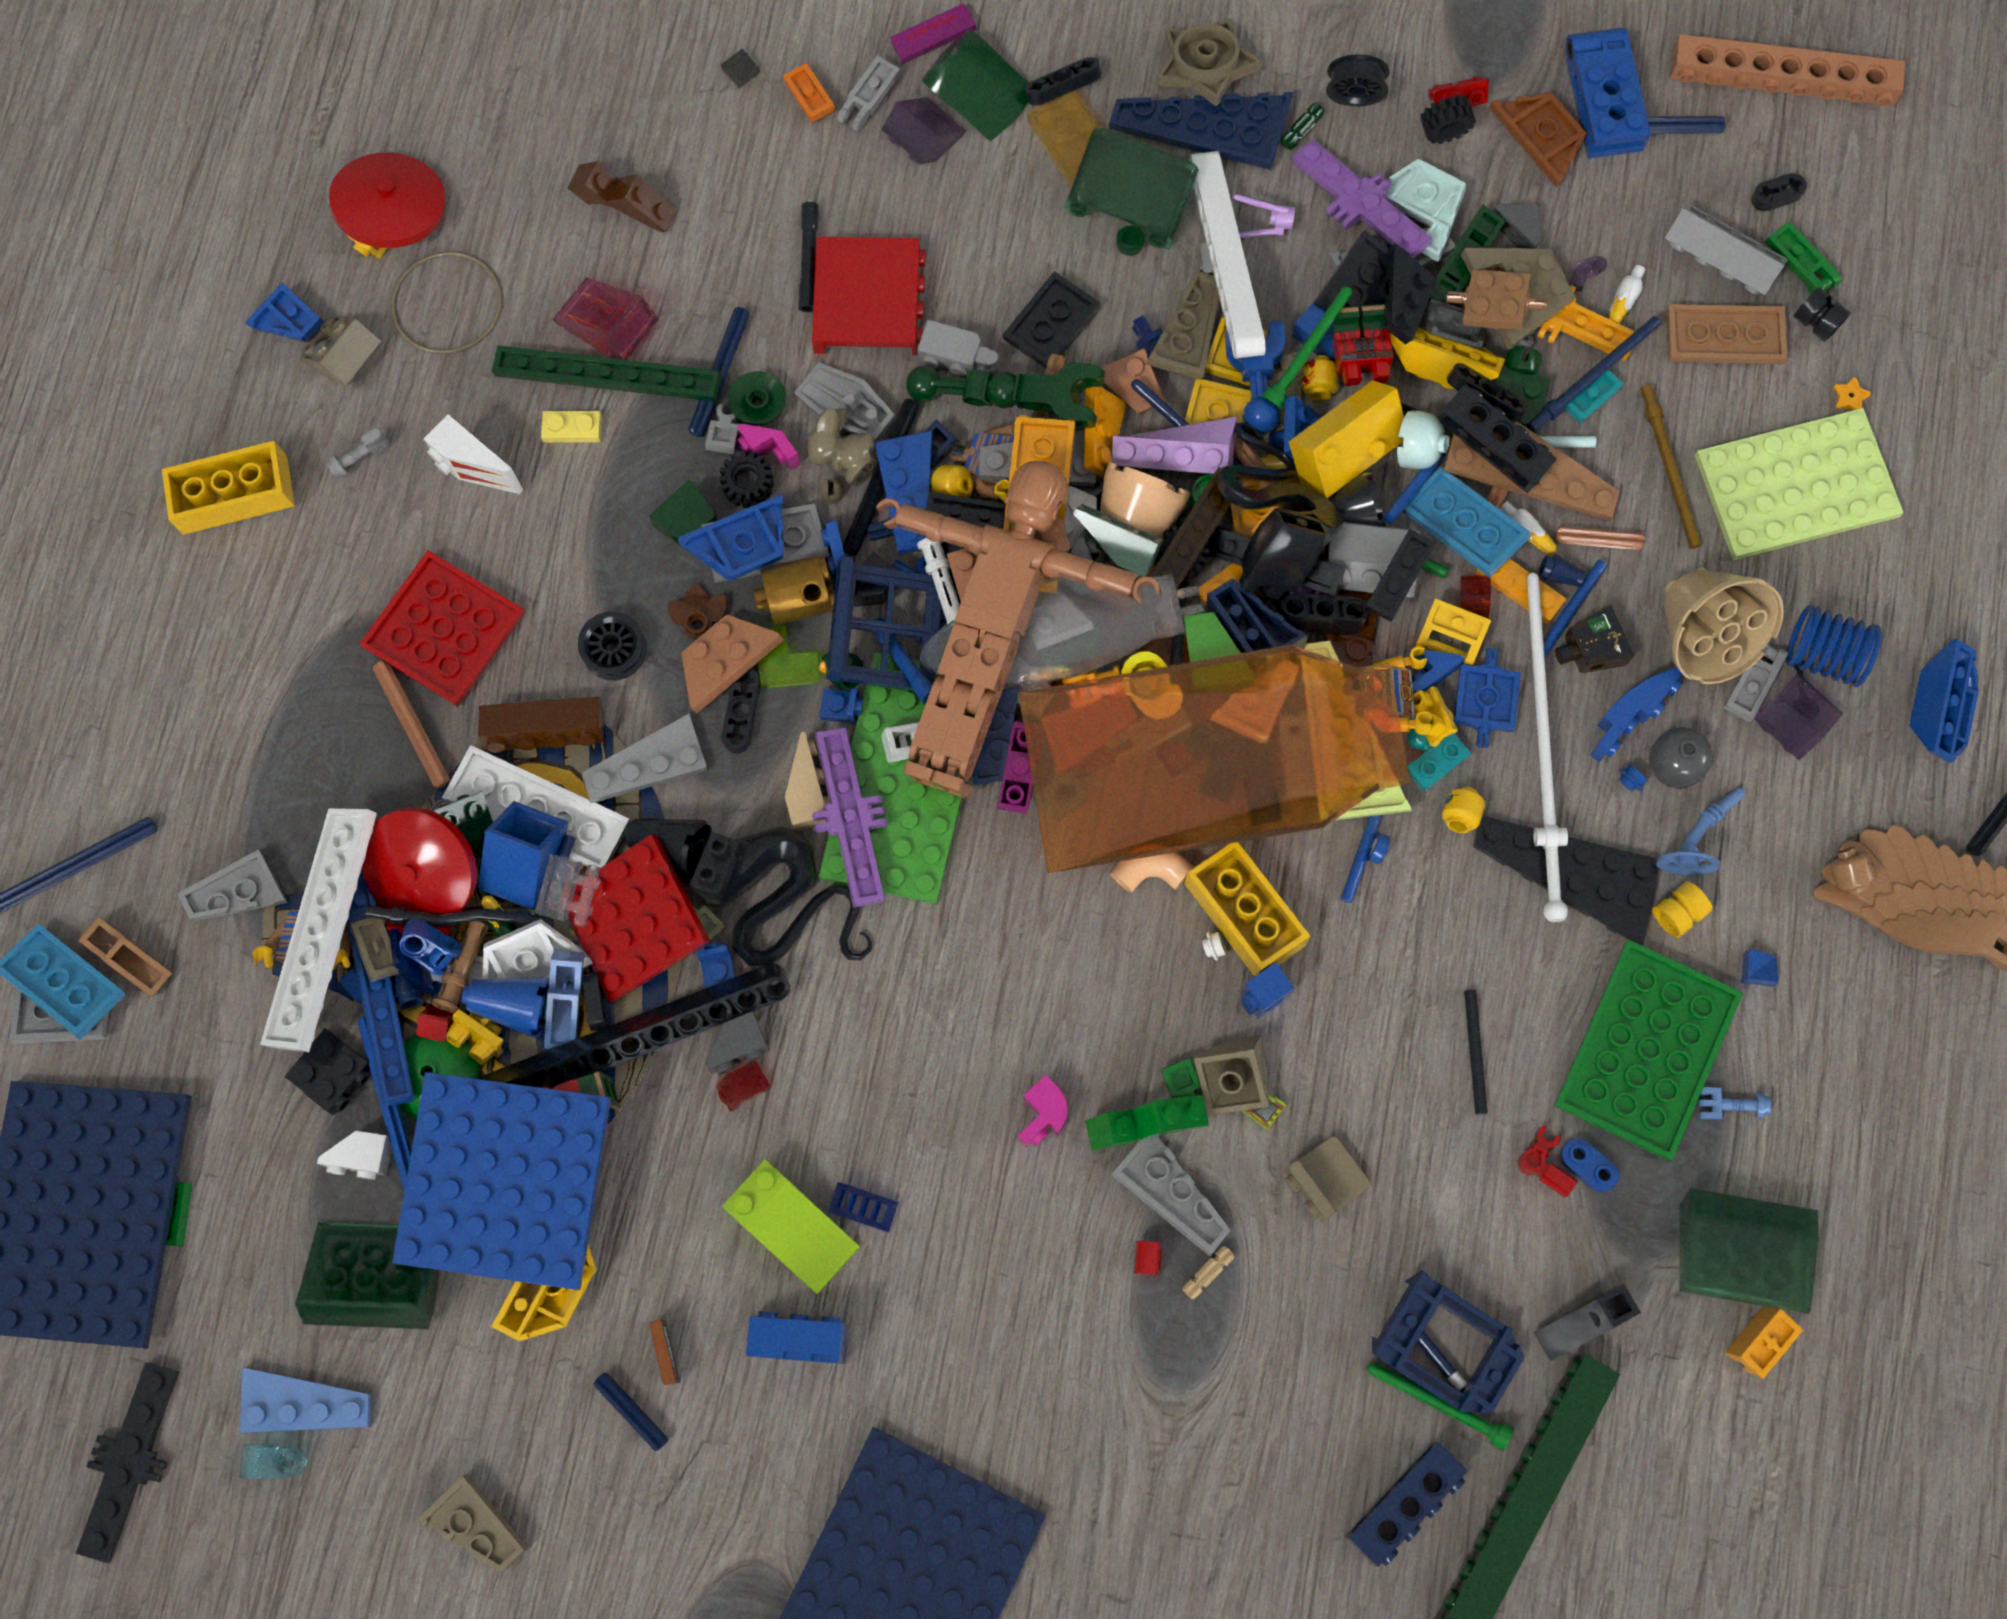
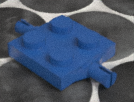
[1454,648,1521,748]

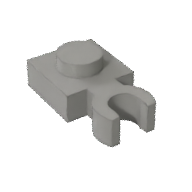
[705,404,739,454]

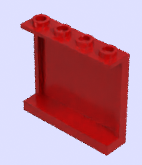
[812,237,926,355]

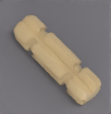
[1182,1246,1235,1300]

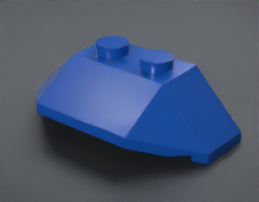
[1909,639,1979,763]

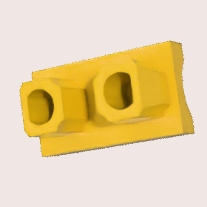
[1413,686,1458,747]
[446,1009,503,1065]

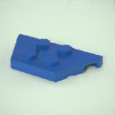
[678,494,784,581]

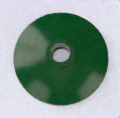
[728,371,786,425]

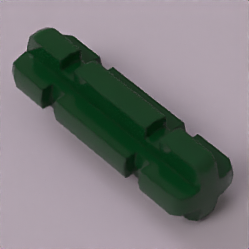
[1280,103,1324,150]

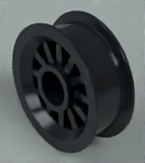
[1326,54,1390,107]
[578,612,647,681]

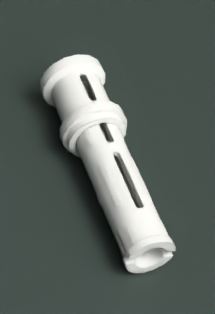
[917,538,960,627]

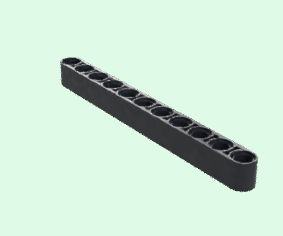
[476,963,790,1088]

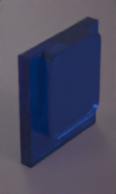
[389,928,433,993]

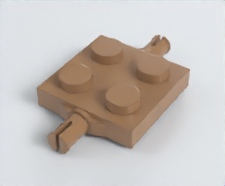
[1447,269,1548,330]

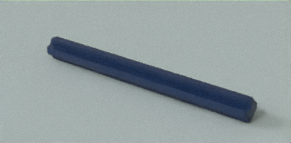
[0,817,157,913]

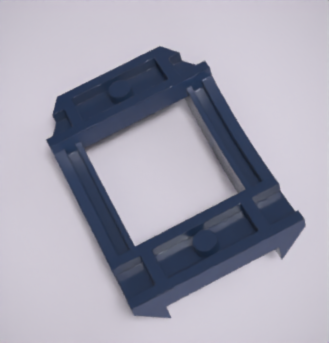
[1372,1271,1524,1413]

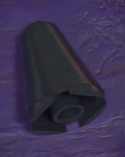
[1327,472,1386,526]
[624,818,712,879]

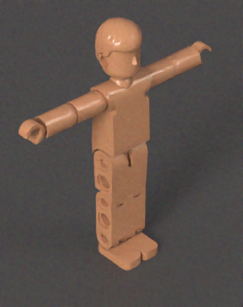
[876,461,1162,799]

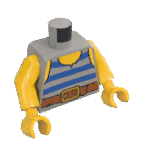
[1344,646,1432,735]

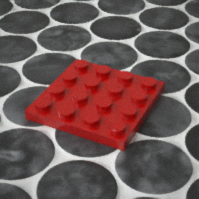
[359,550,525,708]
[557,834,710,1003]

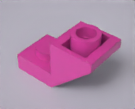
[737,424,801,470]

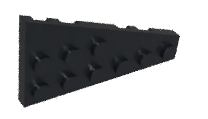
[1473,816,1659,946]

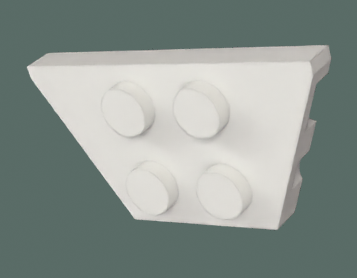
[483,919,593,979]

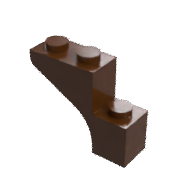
[567,161,678,232]

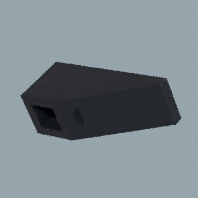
[1534,1284,1641,1361]

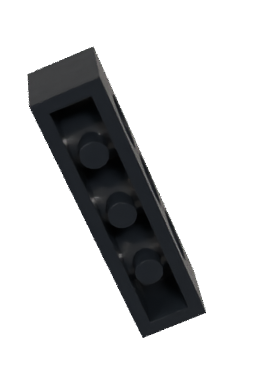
[1437,384,1557,494]

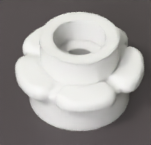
[1202,932,1227,961]

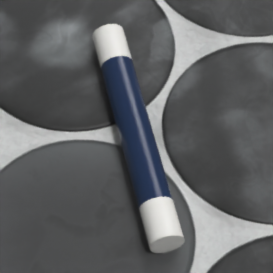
[1417,1330,1467,1391]

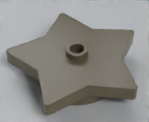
[1157,18,1262,106]

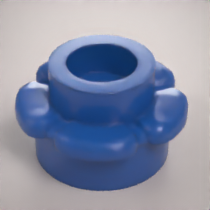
[1619,764,1647,792]

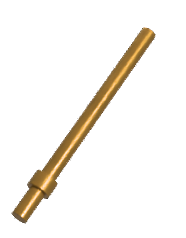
[1640,384,1702,549]

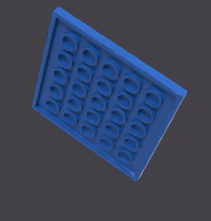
[392,1072,611,1290]

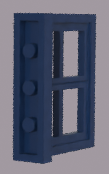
[826,556,941,691]

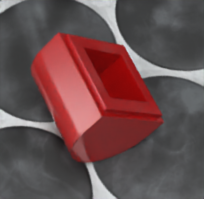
[1134,1241,1163,1277]

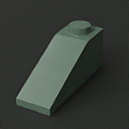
[1074,504,1164,577]

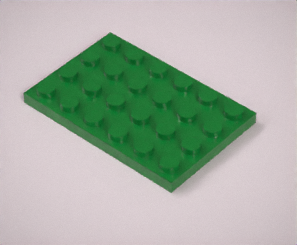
[1553,939,1743,1162]

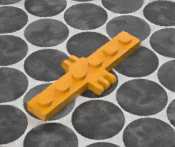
[1492,269,1635,362]

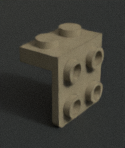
[1284,1136,1370,1222]

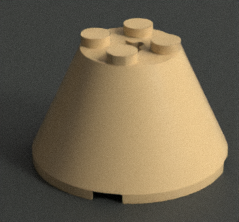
[1664,567,1784,684]

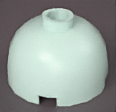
[1397,410,1449,470]

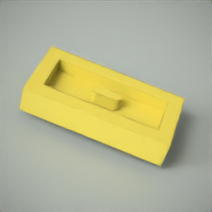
[541,411,602,442]

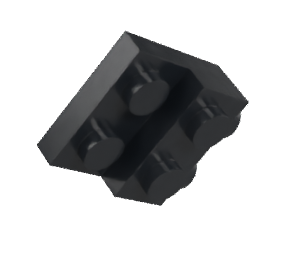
[284,1028,371,1115]

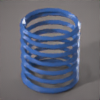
[1786,604,1882,688]

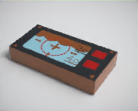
[649,1319,680,1386]

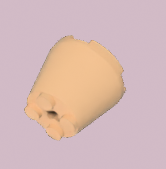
[1100,462,1191,539]

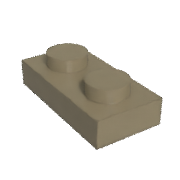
[350,918,401,983]

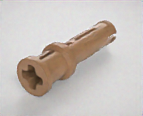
[431,921,489,1013]

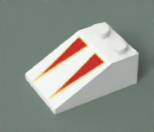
[424,415,523,494]

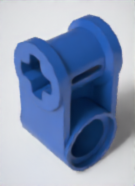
[399,919,462,975]

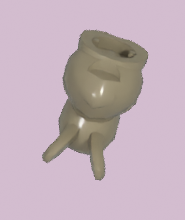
[807,408,876,486]

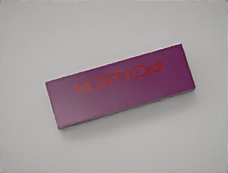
[890,3,977,64]

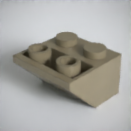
[300,316,381,385]

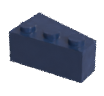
[1206,579,1308,677]

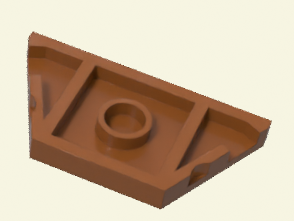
[1489,92,1587,187]

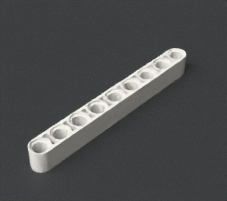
[1189,151,1265,359]

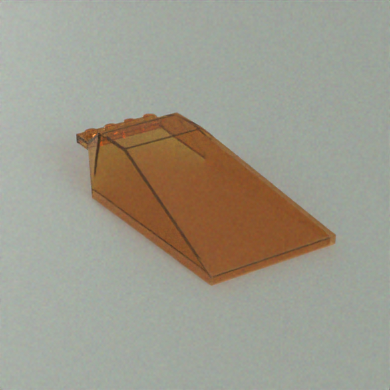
[1019,645,1410,874]

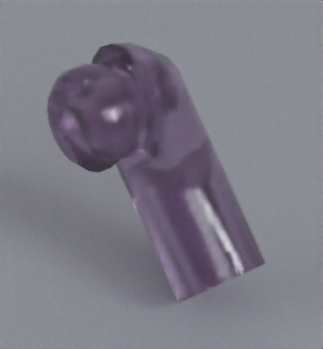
[1569,256,1607,291]

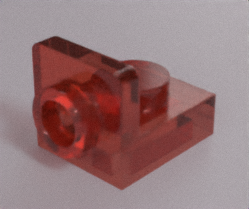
[1460,576,1491,619]

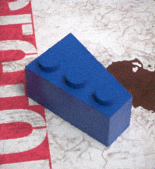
[746,1311,848,1364]

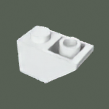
[317,1131,392,1180]

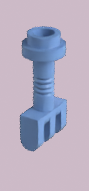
[1698,1087,1771,1121]

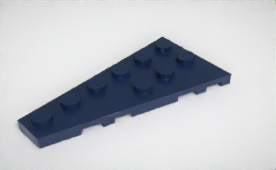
[1109,92,1293,170]

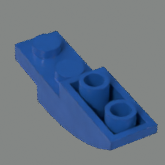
[1590,668,1683,762]

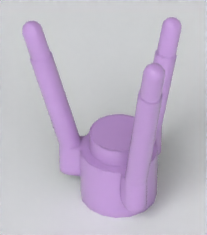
[1233,194,1295,238]

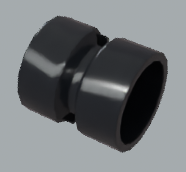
[1793,287,1851,342]

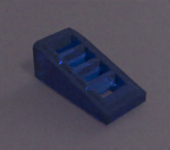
[828,1182,899,1233]

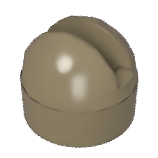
[820,478,844,504]

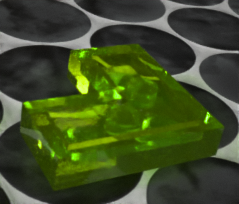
[759,626,820,688]

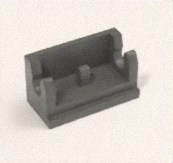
[1419,298,1487,349]

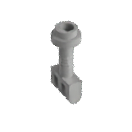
[326,428,390,477]

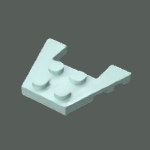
[1361,159,1466,262]

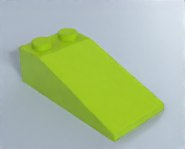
[722,1159,860,1295]

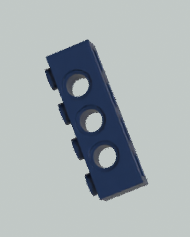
[1346,1442,1467,1567]

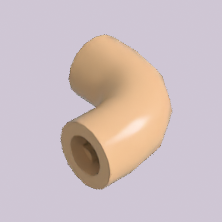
[1109,847,1195,893]

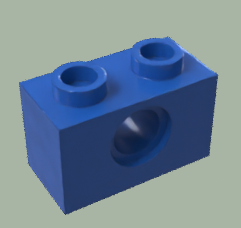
[1240,962,1294,1019]

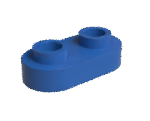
[1560,1139,1619,1192]

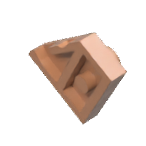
[1101,349,1166,415]

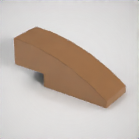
[78,917,172,997]

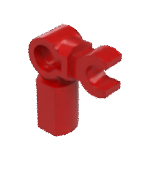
[1518,1125,1578,1198]

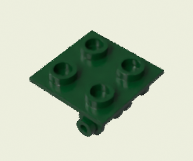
[432,791,493,858]

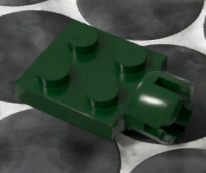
[1492,346,1550,435]

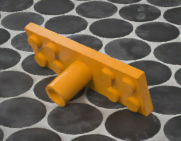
[1003,417,1076,594]

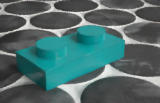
[1564,369,1624,425]

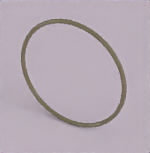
[391,251,502,354]

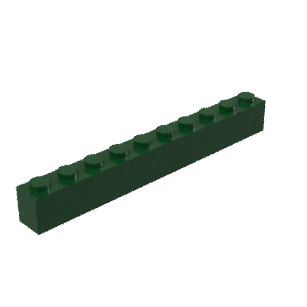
[1434,1354,1621,1619]

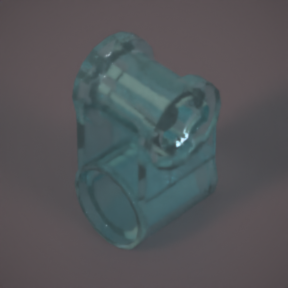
[239,1444,307,1479]

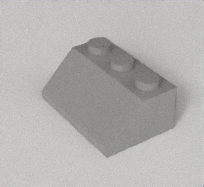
[1326,522,1421,597]

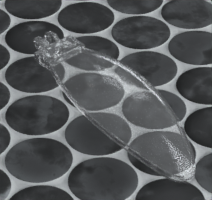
[920,574,1204,685]

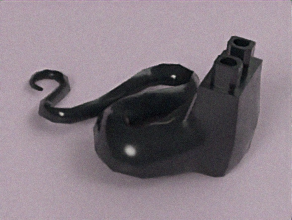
[1216,423,1343,600]
[690,826,872,967]

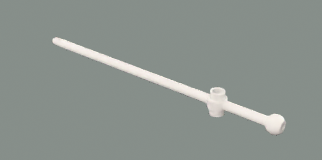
[1527,573,1568,922]

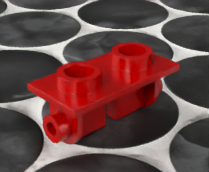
[1428,76,1489,106]

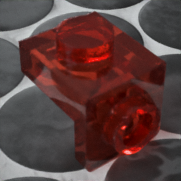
[716,1060,771,1111]

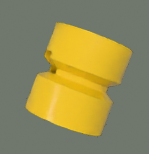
[1652,881,1713,939]

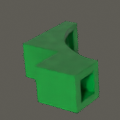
[1085,1095,1209,1151]

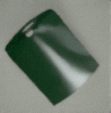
[922,30,1028,141]

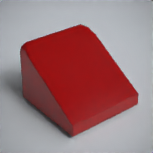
[416,1004,454,1042]

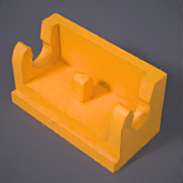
[1725,1305,1803,1379]

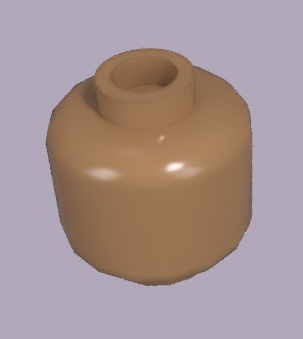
[1830,847,1877,895]

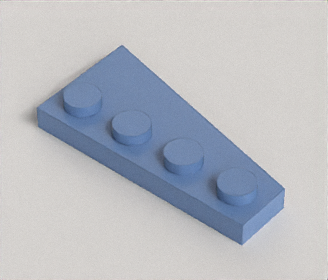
[240,1367,372,1433]

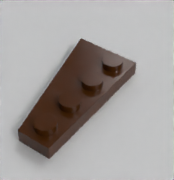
[1321,591,1376,679]

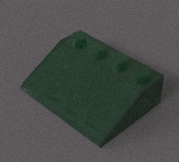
[1679,1188,1819,1314]
[295,1222,439,1330]

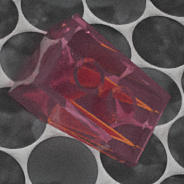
[552,278,659,360]

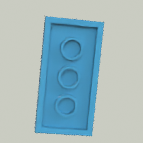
[1402,466,1530,578]
[0,924,126,1040]

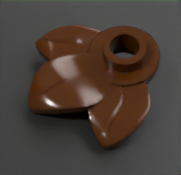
[668,583,727,640]

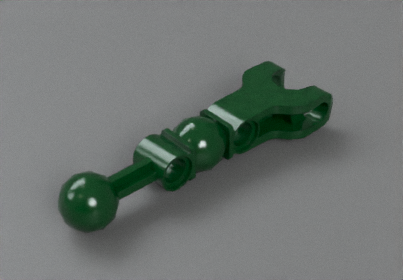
[905,362,1105,428]

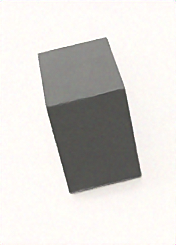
[1494,204,1539,249]

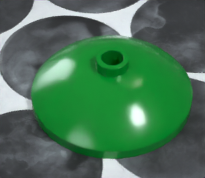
[399,1034,480,1119]

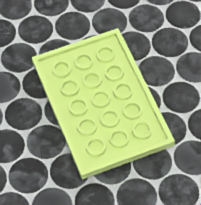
[1694,408,1904,560]

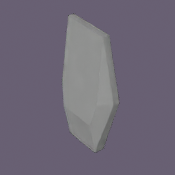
[794,362,896,442]

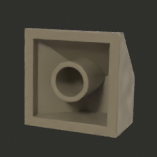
[1193,1035,1269,1115]

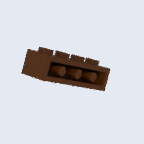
[478,696,604,753]

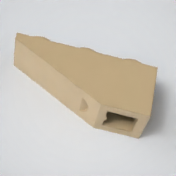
[785,732,830,831]

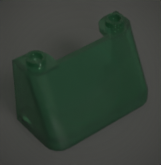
[1063,128,1199,249]

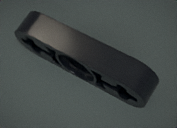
[1025,57,1102,106]
[1447,363,1527,423]
[722,669,761,754]

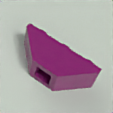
[997,722,1043,814]

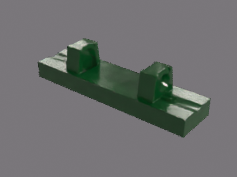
[1428,205,1506,305]

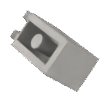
[917,320,999,377]

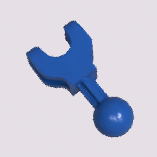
[1225,320,1286,434]

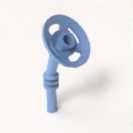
[1656,787,1745,875]

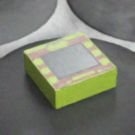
[1242,1092,1286,1131]

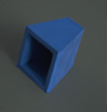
[478,801,569,910]

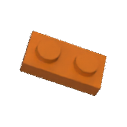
[782,63,835,124]

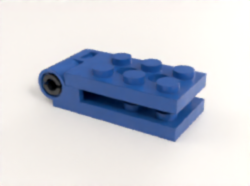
[1566,27,1651,159]

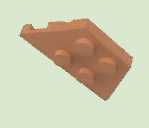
[681,614,784,714]

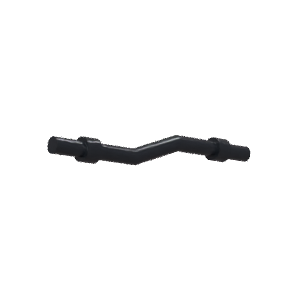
[365,905,555,928]

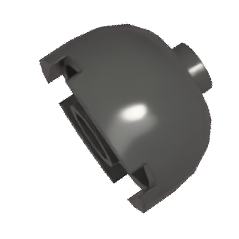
[1649,727,1713,789]

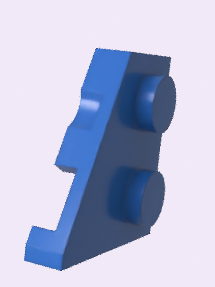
[245,283,324,342]

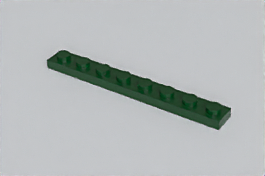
[492,345,721,402]

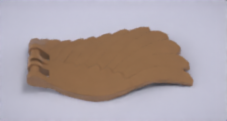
[1812,825,2007,971]

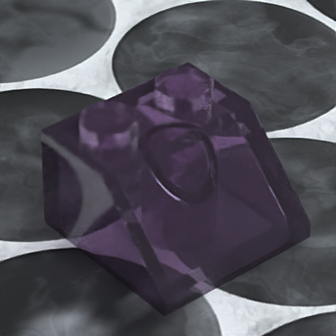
[881,97,966,164]
[1754,673,1843,760]

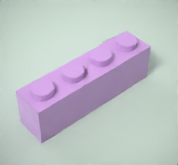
[1111,416,1238,474]

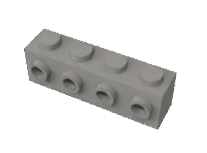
[1665,203,1788,295]

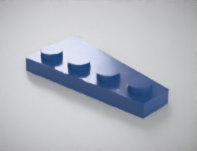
[875,431,932,555]

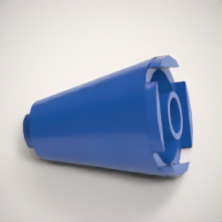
[462,976,549,1038]

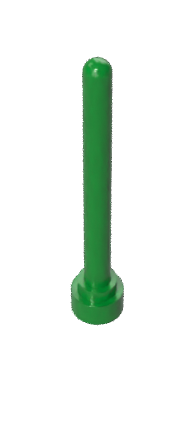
[1261,286,1352,411]
[1367,1362,1514,1451]

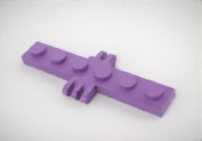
[1292,139,1432,259]
[812,727,888,908]

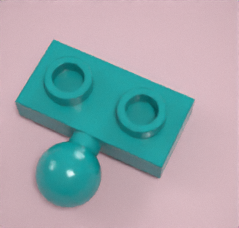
[1404,729,1471,792]

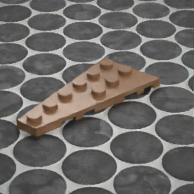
[1442,414,1619,521]

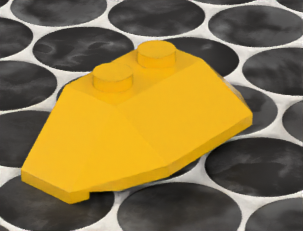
[1389,326,1505,389]
[491,1244,597,1342]

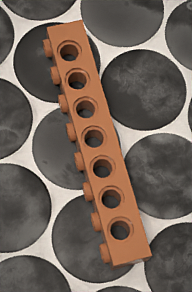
[1670,34,1905,106]

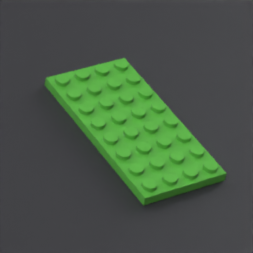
[819,652,966,905]

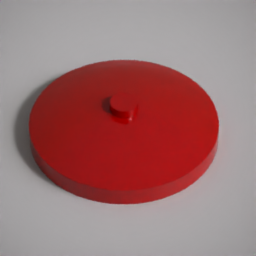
[329,152,445,248]
[362,807,477,915]

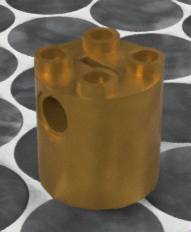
[753,555,834,626]

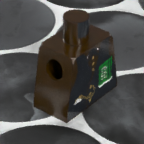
[1555,605,1634,673]

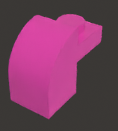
[1018,1075,1068,1148]

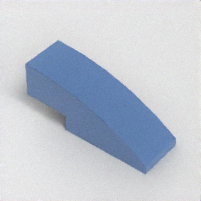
[544,950,585,1049]

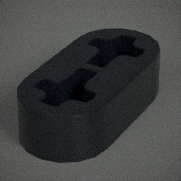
[1751,173,1807,211]
[582,972,608,1031]

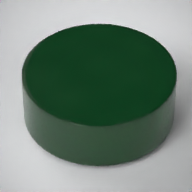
[1116,225,1145,256]

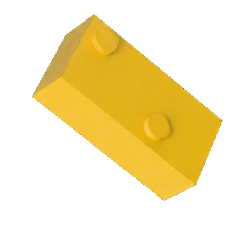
[1288,380,1404,498]
[162,441,295,535]
[1184,840,1310,977]

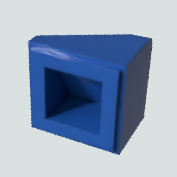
[1741,949,1778,987]

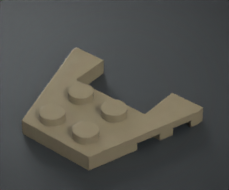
[1461,248,1575,350]

